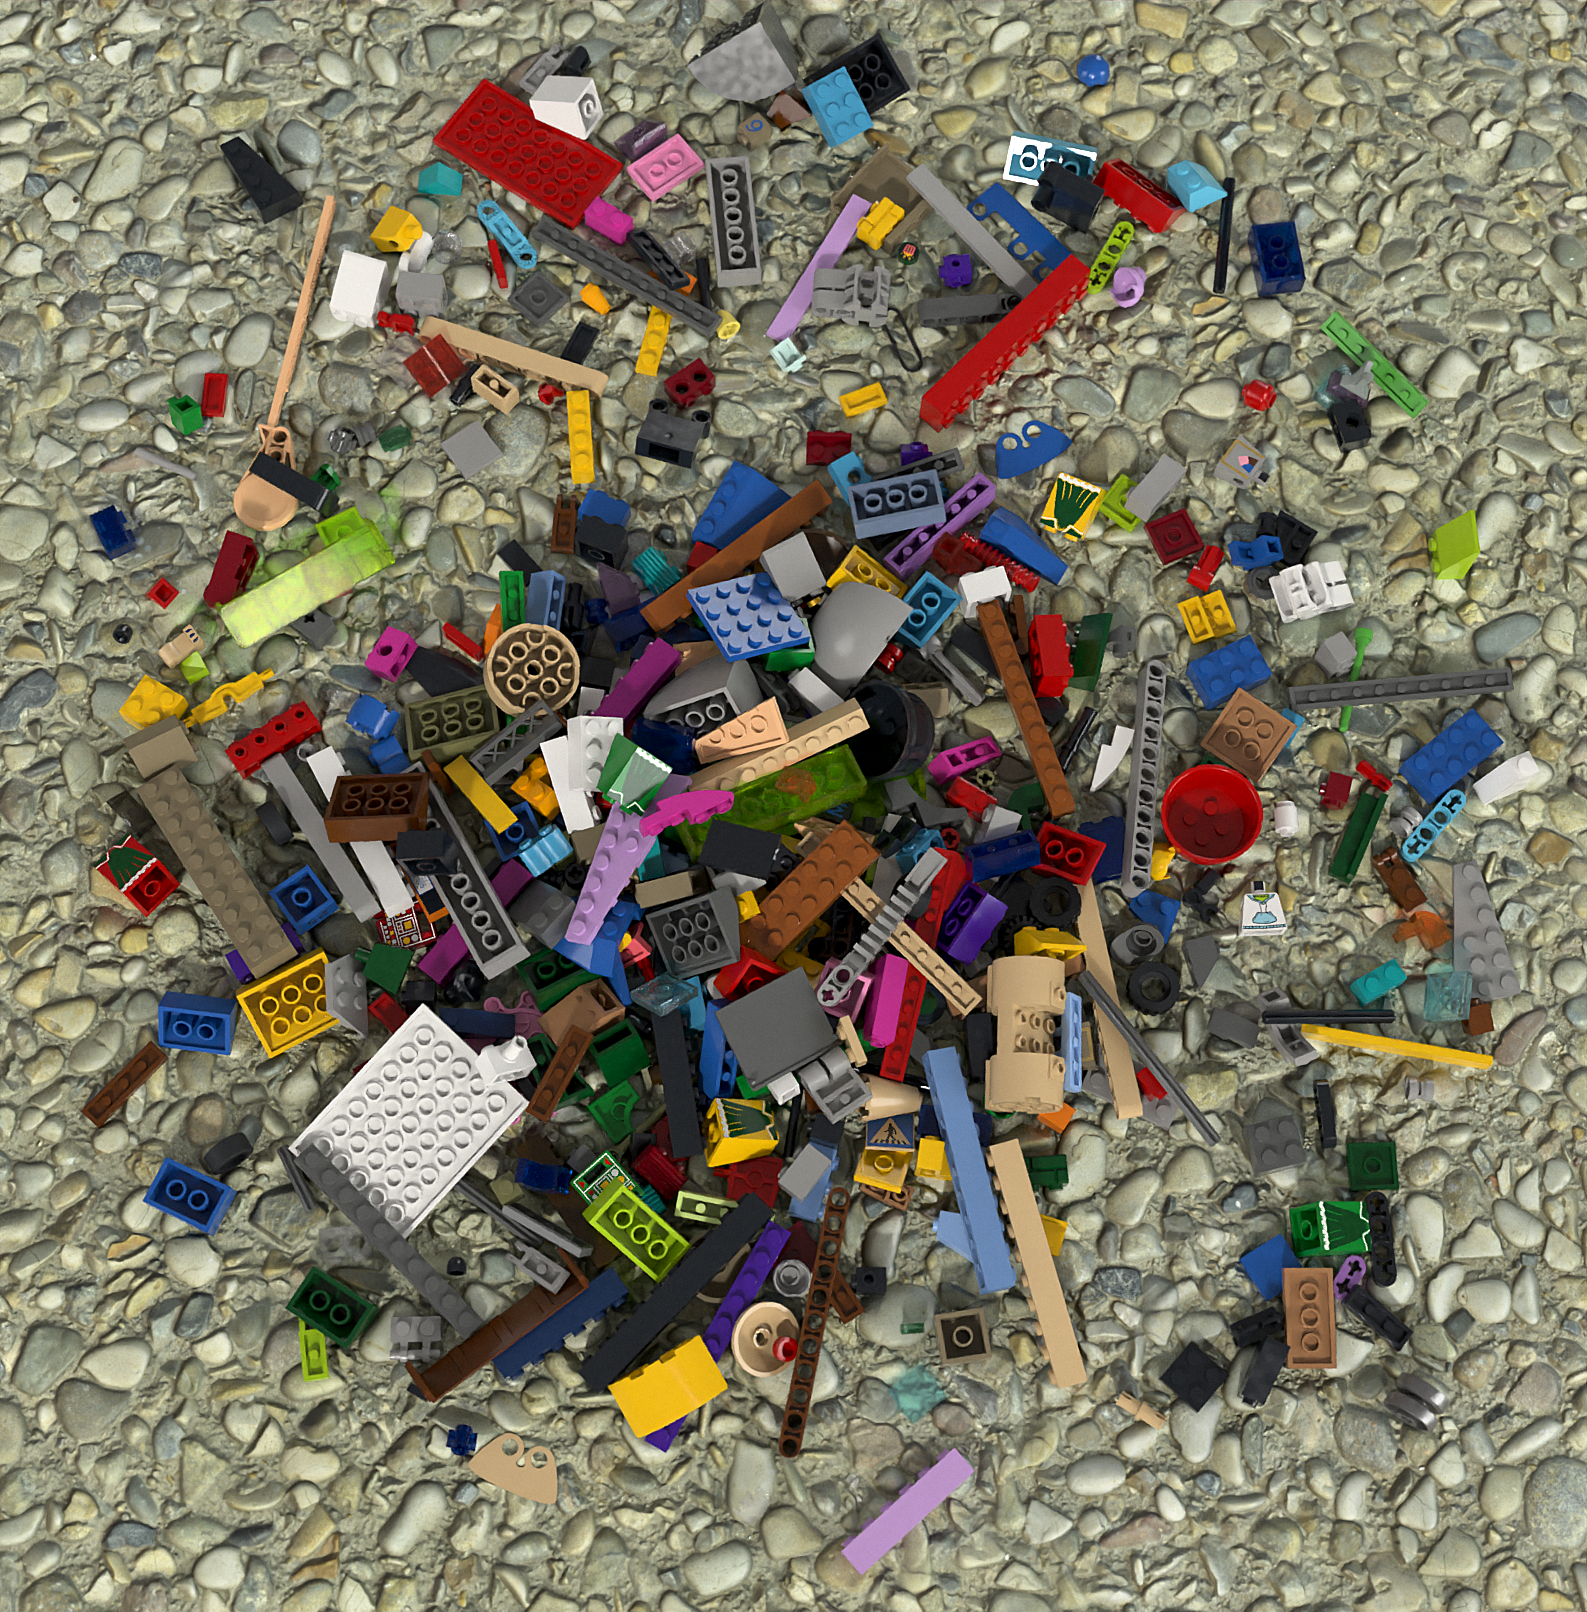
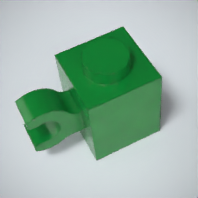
[166,395,204,435]

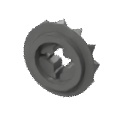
[1246,566,1280,601]

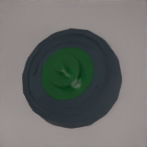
[917,983,946,1025]

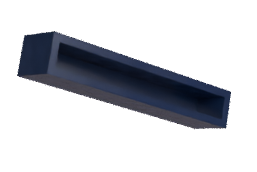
[492,1267,630,1381]

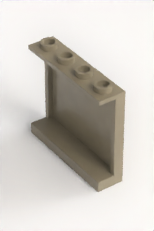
[830,142,947,255]

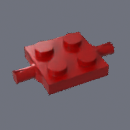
[713,1156,783,1208]

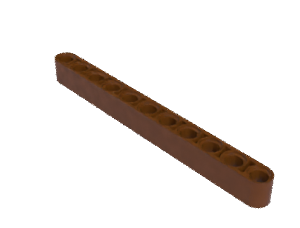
[778,1187,850,1458]

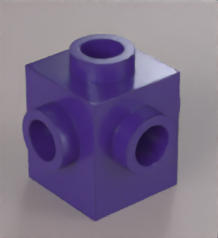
[938,254,972,287]
[900,441,933,467]

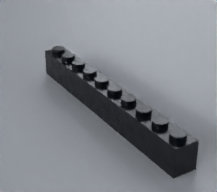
[578,1191,776,1394]

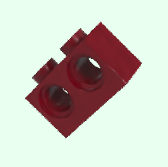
[664,358,716,410]

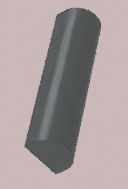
[872,447,965,482]

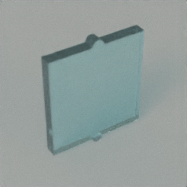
[887,1364,946,1424]

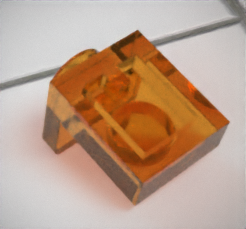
[775,766,817,803]

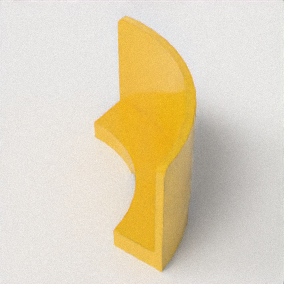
[608,1335,728,1438]

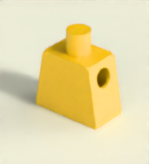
[369,206,423,252]

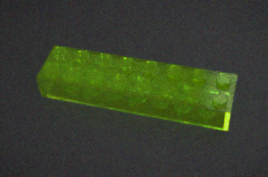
[675,744,867,863]

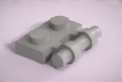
[390,1316,442,1362]

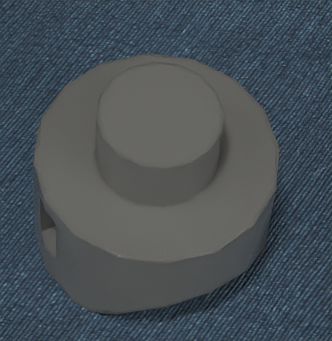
[1106,625,1137,658]

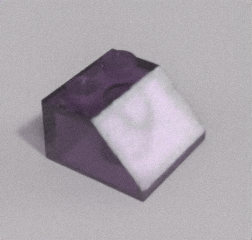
[596,562,641,621]

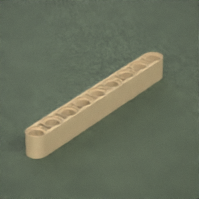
[417,316,609,400]

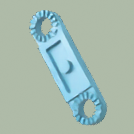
[477,199,538,269]

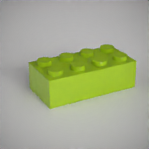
[582,1177,692,1283]

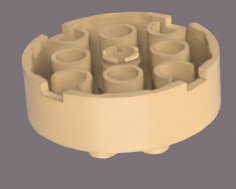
[483,623,580,720]

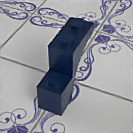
[630,621,714,666]

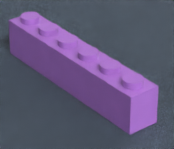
[883,472,996,582]

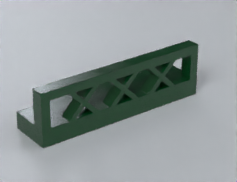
[1327,792,1388,884]

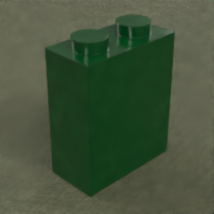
[589,1018,652,1088]

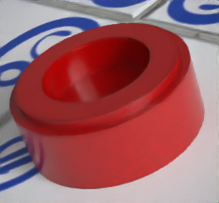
[772,1336,798,1362]

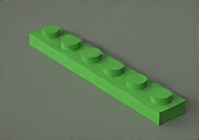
[1320,311,1430,418]

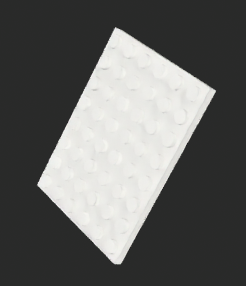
[288,1003,530,1239]

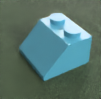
[1167,160,1227,213]

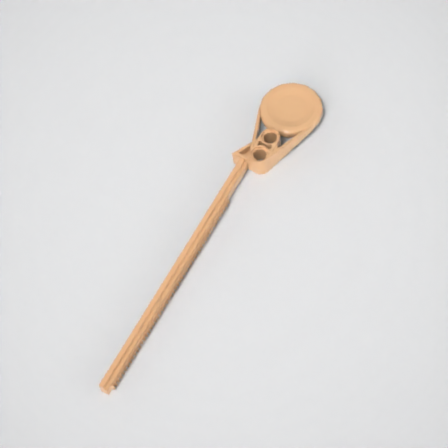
[233,195,337,531]

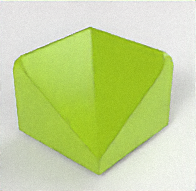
[179,651,210,685]

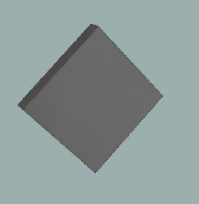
[507,270,570,329]

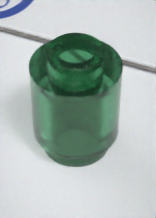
[377,424,412,453]

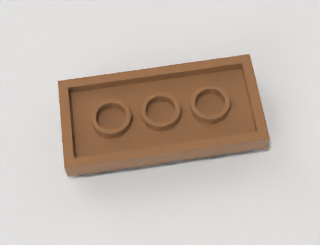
[1282,1268,1337,1369]

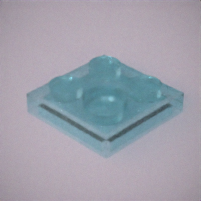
[630,971,698,1017]
[1423,971,1473,1022]

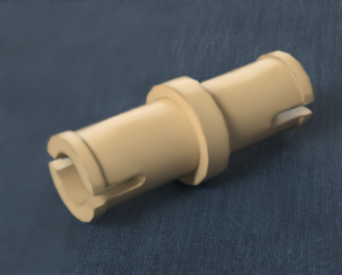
[1116,1390,1167,1431]

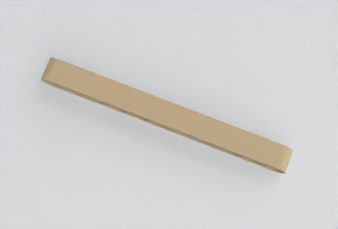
[1073,876,1143,1120]

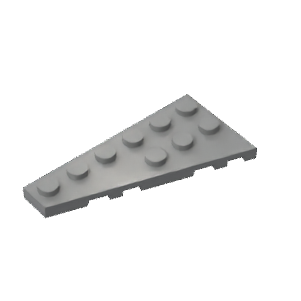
[1452,860,1522,1011]

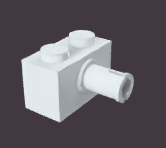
[474,1035,537,1086]

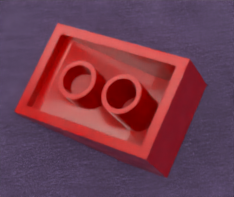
[1024,821,1106,886]
[713,944,789,1002]

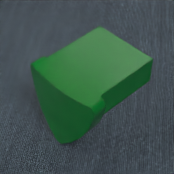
[310,463,341,491]

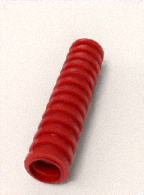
[956,531,1041,594]

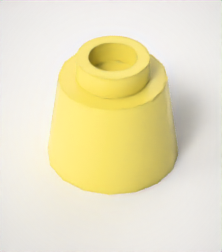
[716,310,740,339]

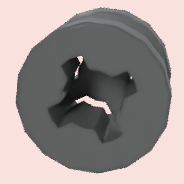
[352,420,378,447]

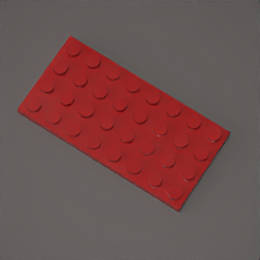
[433,78,623,231]

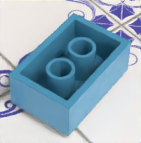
[801,67,874,148]

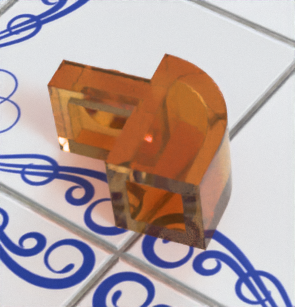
[1392,911,1452,952]

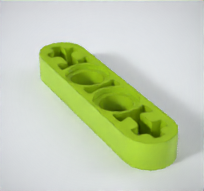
[1086,221,1134,294]

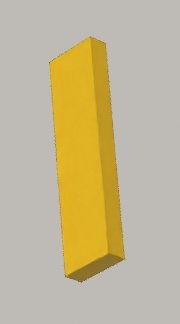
[443,755,518,834]

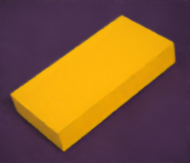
[838,382,888,418]

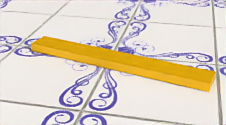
[1298,1024,1493,1070]

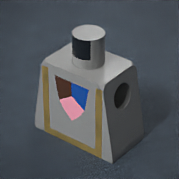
[1213,434,1271,489]

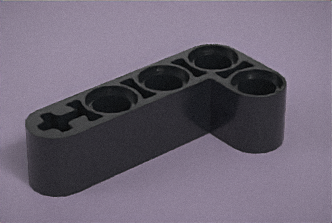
[248,451,340,518]
[808,876,866,964]

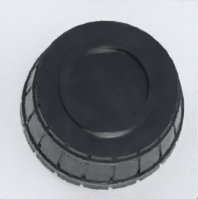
[838,680,935,781]

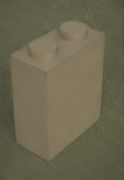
[123,714,199,782]
[635,870,709,908]

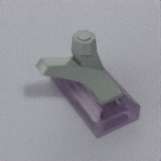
[1326,359,1374,409]

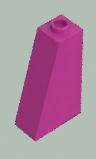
[863,953,909,1048]

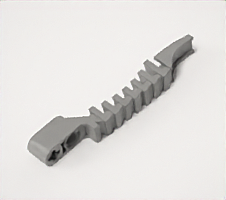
[817,847,948,1007]

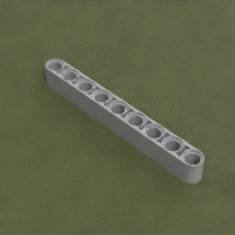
[260,752,382,923]

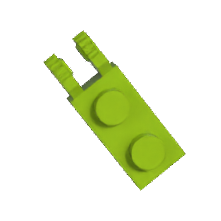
[298,1318,330,1382]

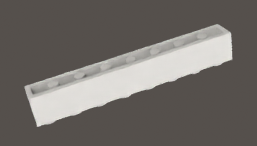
[306,746,415,918]

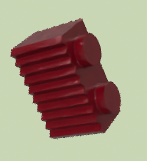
[630,1144,688,1201]

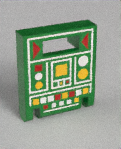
[570,1150,646,1205]

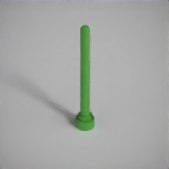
[1339,627,1374,732]

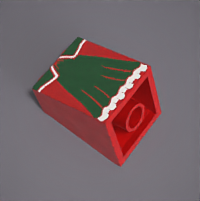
[93,833,181,918]

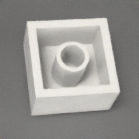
[957,566,1012,619]

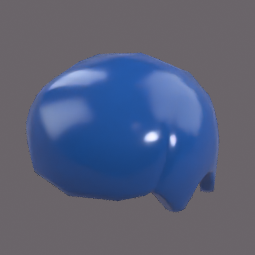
[1077,54,1110,87]

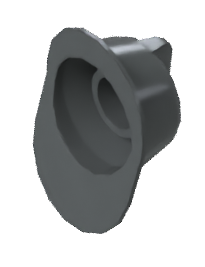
[1110,922,1164,966]

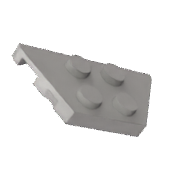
[325,950,369,1039]

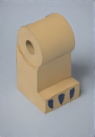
[158,624,206,669]

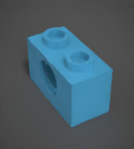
[827,451,873,507]

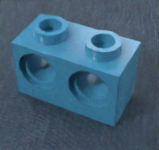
[895,828,947,875]

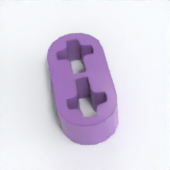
[1333,1256,1366,1300]

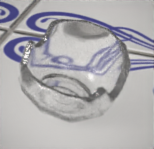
[431,229,463,266]

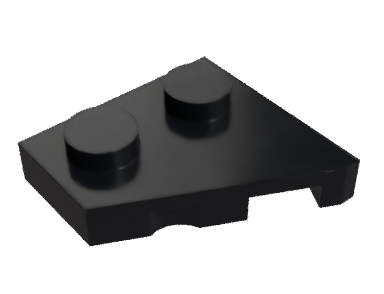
[1276,510,1318,567]

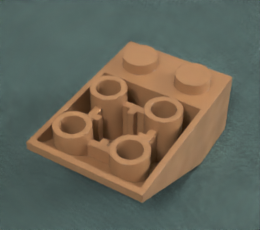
[537,978,625,1049]

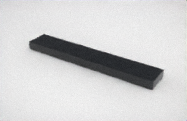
[949,623,1069,728]

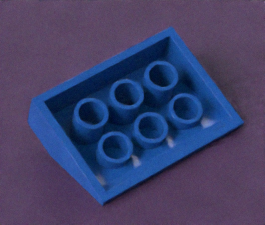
[692,460,792,573]

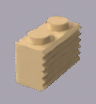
[471,364,520,415]

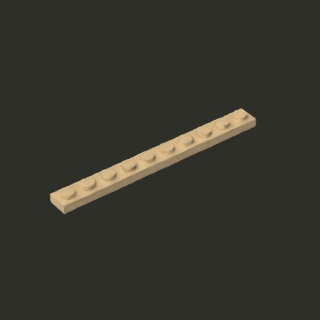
[794,831,983,1016]

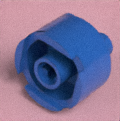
[345,693,401,742]

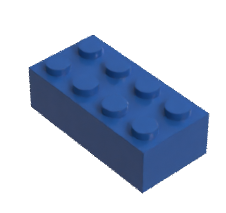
[1398,708,1504,805]

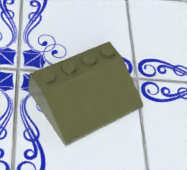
[404,684,507,770]

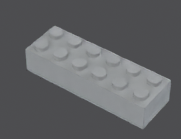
[705,156,761,288]

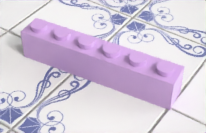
[841,1448,974,1575]

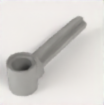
[910,635,985,706]

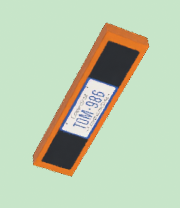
[389,841,449,923]

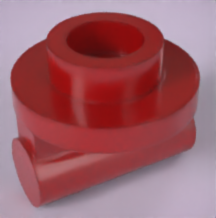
[538,383,564,405]

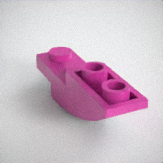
[639,790,734,838]

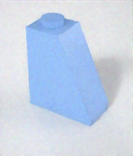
[932,1210,973,1263]

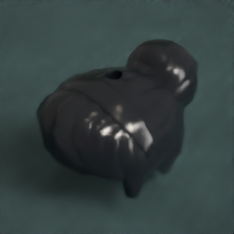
[443,959,488,1005]

